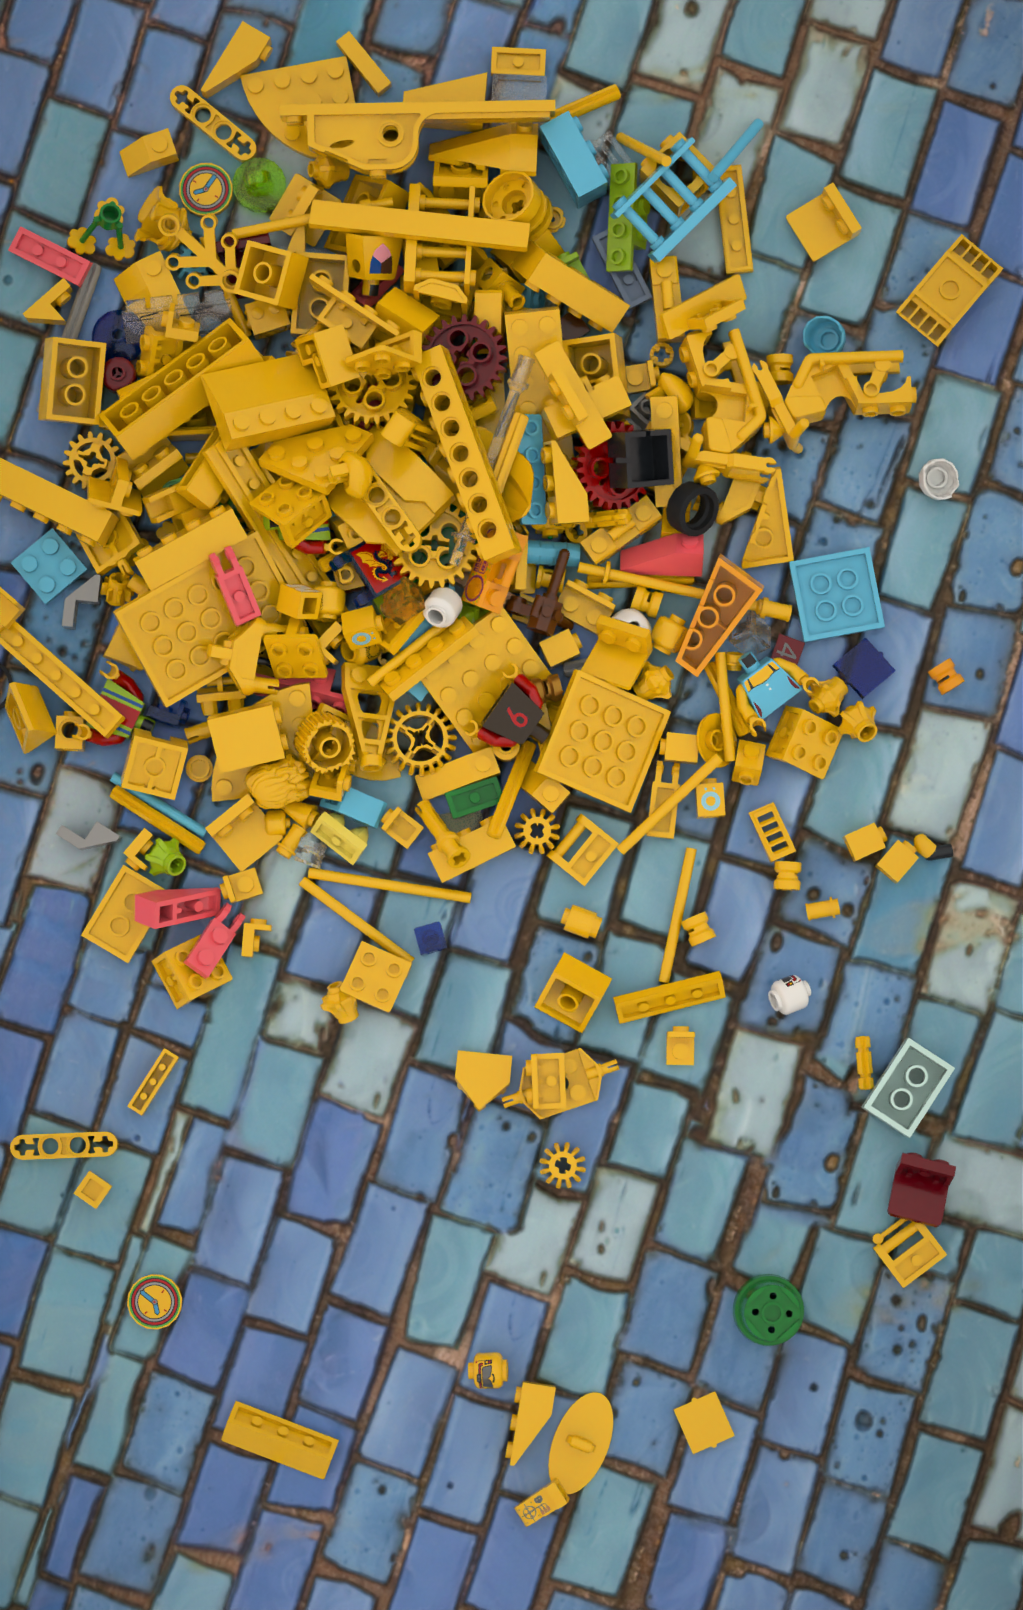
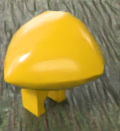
[645,372,694,415]
[327,451,373,499]

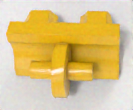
[196,675,246,716]

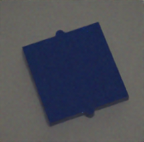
[832,638,896,699]

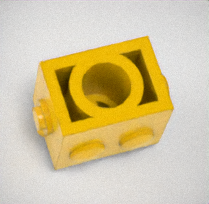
[244,299,292,340]

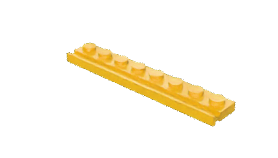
[201,439,349,636]

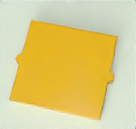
[673,1391,735,1454]

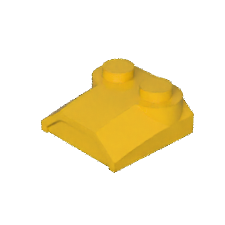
[413,278,473,320]

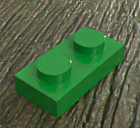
[444,776,502,819]

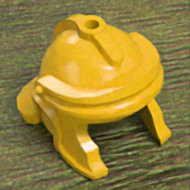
[134,186,192,252]

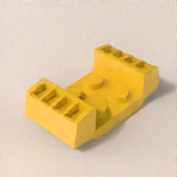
[896,234,1004,347]

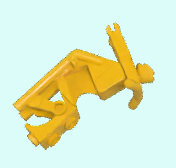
[679,328,776,486]
[752,350,917,454]

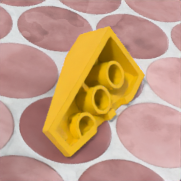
[114,251,201,352]

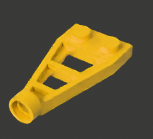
[341,662,395,772]

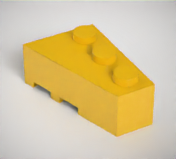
[403,72,488,132]

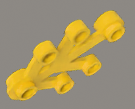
[158,213,240,294]

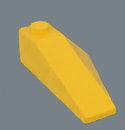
[428,122,538,176]

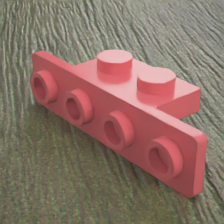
[254,668,348,715]

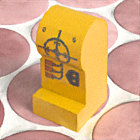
[514,1478,570,1527]

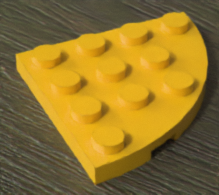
[240,56,355,159]
[211,682,315,802]

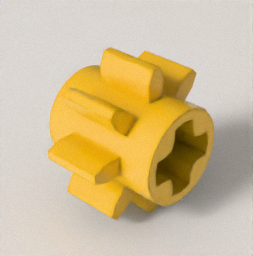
[100,572,134,606]

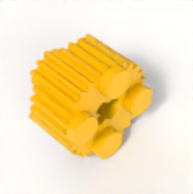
[294,711,356,774]

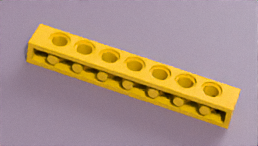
[411,345,522,564]

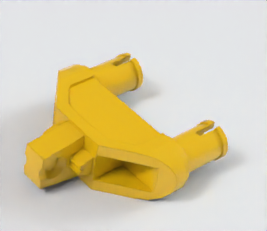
[692,451,766,525]
[206,617,288,696]

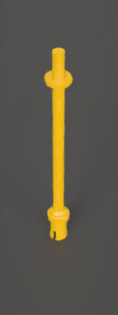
[577,561,792,622]

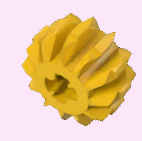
[514,808,560,855]
[540,1142,586,1189]

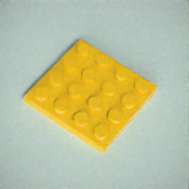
[421,607,564,753]
[534,669,671,813]

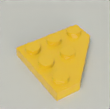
[258,424,374,496]

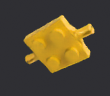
[75,498,145,578]

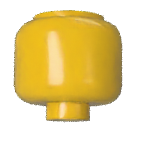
[264,810,291,837]

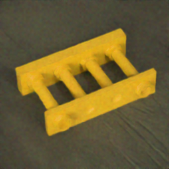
[404,183,480,296]

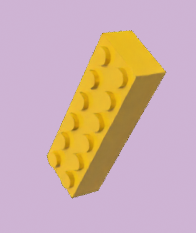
[504,306,574,475]
[98,318,264,460]

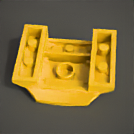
[327,425,455,556]

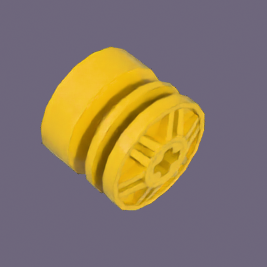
[482,170,553,240]

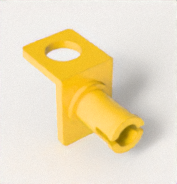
[476,258,526,310]

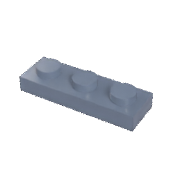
[592,229,653,311]

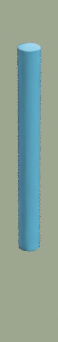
[708,119,764,182]
[110,772,207,838]

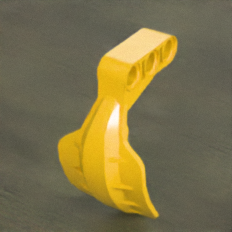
[380,408,534,529]

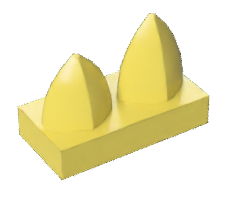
[310,811,368,865]

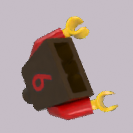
[464,663,550,747]

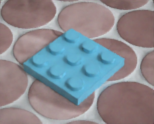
[788,547,885,643]

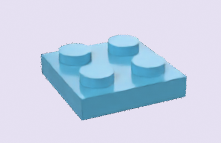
[11,528,88,605]

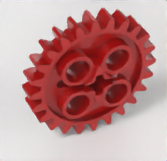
[571,421,646,510]

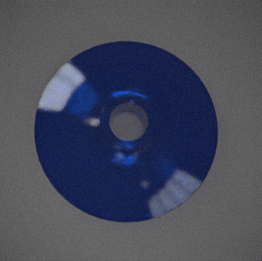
[92,310,145,361]

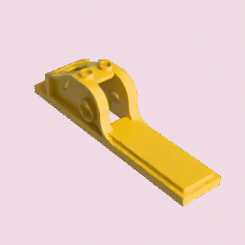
[279,100,556,180]

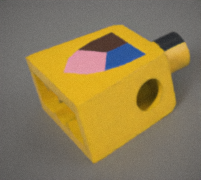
[346,233,403,296]

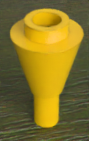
[280,801,320,830]

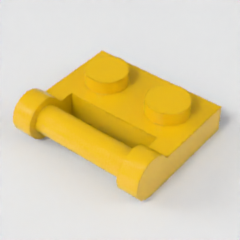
[546,813,619,887]
[873,1221,947,1288]

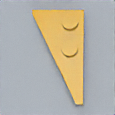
[741,466,794,569]

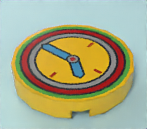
[179,163,233,217]
[127,1274,182,1330]

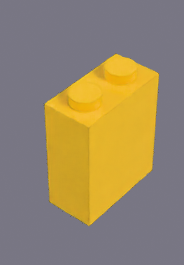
[207,701,289,773]

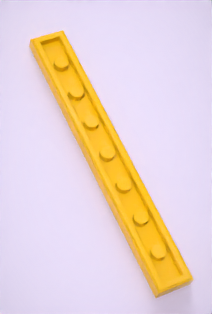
[309,199,530,252]

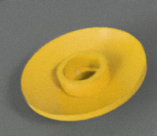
[697,713,737,768]

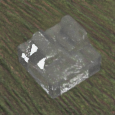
[294,832,327,869]

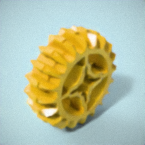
[385,702,457,777]

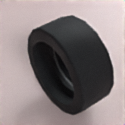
[666,481,719,536]

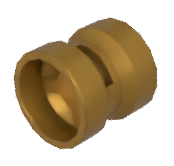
[530,674,563,704]

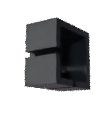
[607,429,674,488]

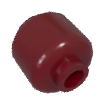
[103,357,137,394]

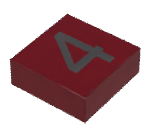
[771,634,805,665]

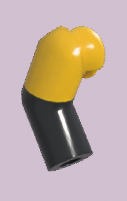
[913,834,953,861]

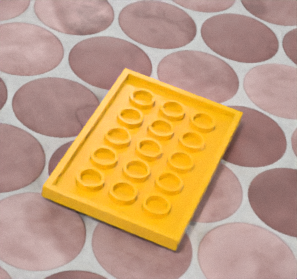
[113,530,307,708]

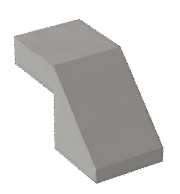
[62,575,103,630]
[56,821,122,850]

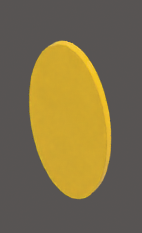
[548,1392,613,1494]

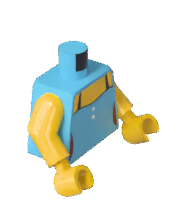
[736,651,821,737]

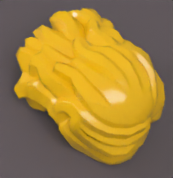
[245,754,312,809]

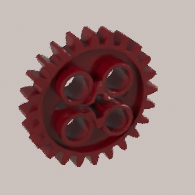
[422,314,509,403]

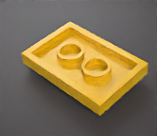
[81,864,166,964]

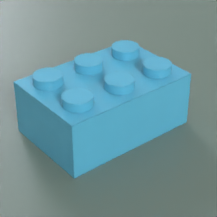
[539,111,610,209]

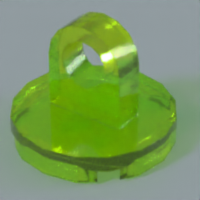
[233,158,286,212]

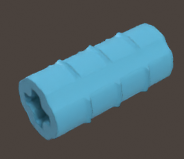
[527,540,580,567]

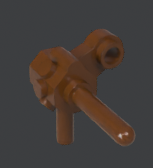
[504,549,574,637]

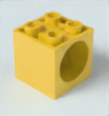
[639,131,714,218]

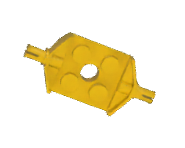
[501,1048,620,1120]

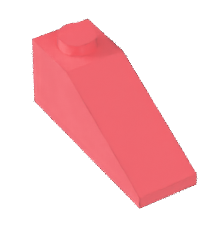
[620,533,704,577]
[135,887,221,929]

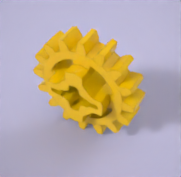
[63,431,120,491]

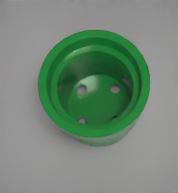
[733,1274,804,1346]

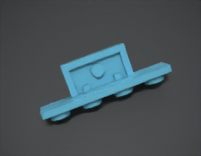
[518,414,547,525]

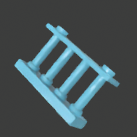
[610,137,737,263]

